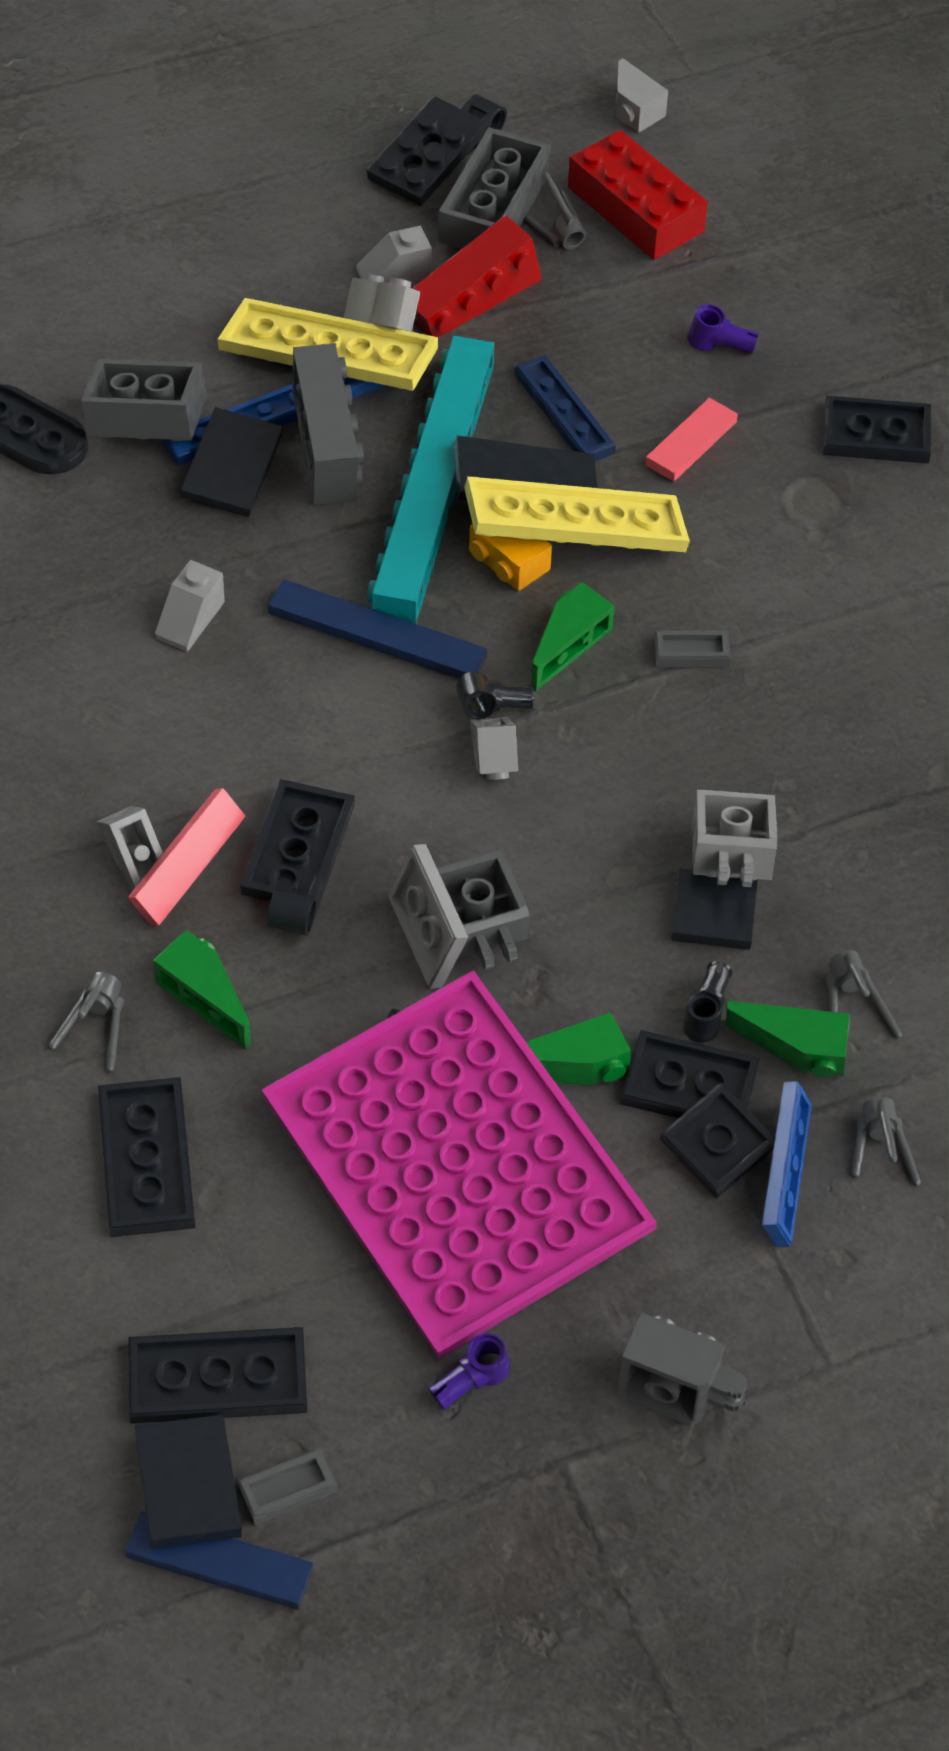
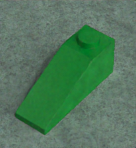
[531,582,615,691]
[153,930,251,1049]
[726,1001,850,1077]
[526,1012,631,1085]

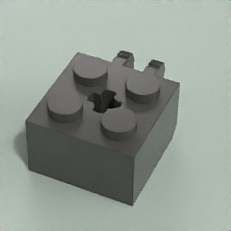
[437,850,529,970]
[617,1313,748,1426]

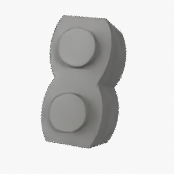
[344,273,420,332]

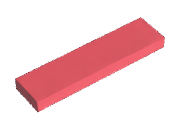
[127,788,246,926]

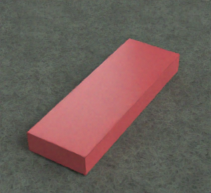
[645,398,738,482]

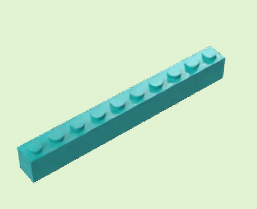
[367,336,494,624]

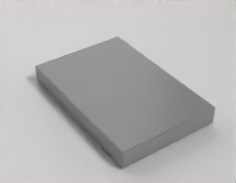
[388,844,468,989]

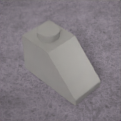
[616,58,668,133]
[356,225,432,283]
[155,560,225,652]
[470,717,518,780]
[96,806,163,890]

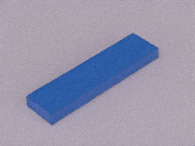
[762,1081,812,1247]

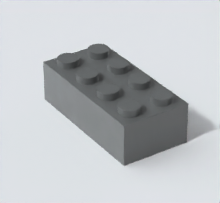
[438,127,551,249]
[292,343,364,505]

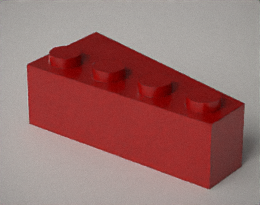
[412,215,542,338]

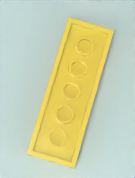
[218,298,438,391]
[465,477,690,552]

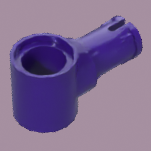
[687,304,759,354]
[428,1333,511,1411]

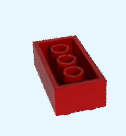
[568,130,708,260]

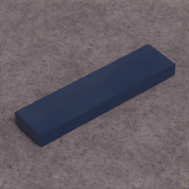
[515,355,616,461]
[125,1511,313,1610]

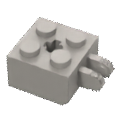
[692,789,777,887]

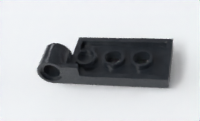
[367,94,507,206]
[240,779,355,936]

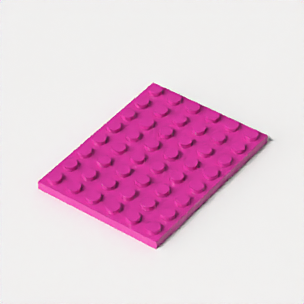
[262,970,657,1359]

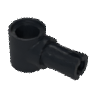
[456,671,535,720]
[683,961,733,1043]

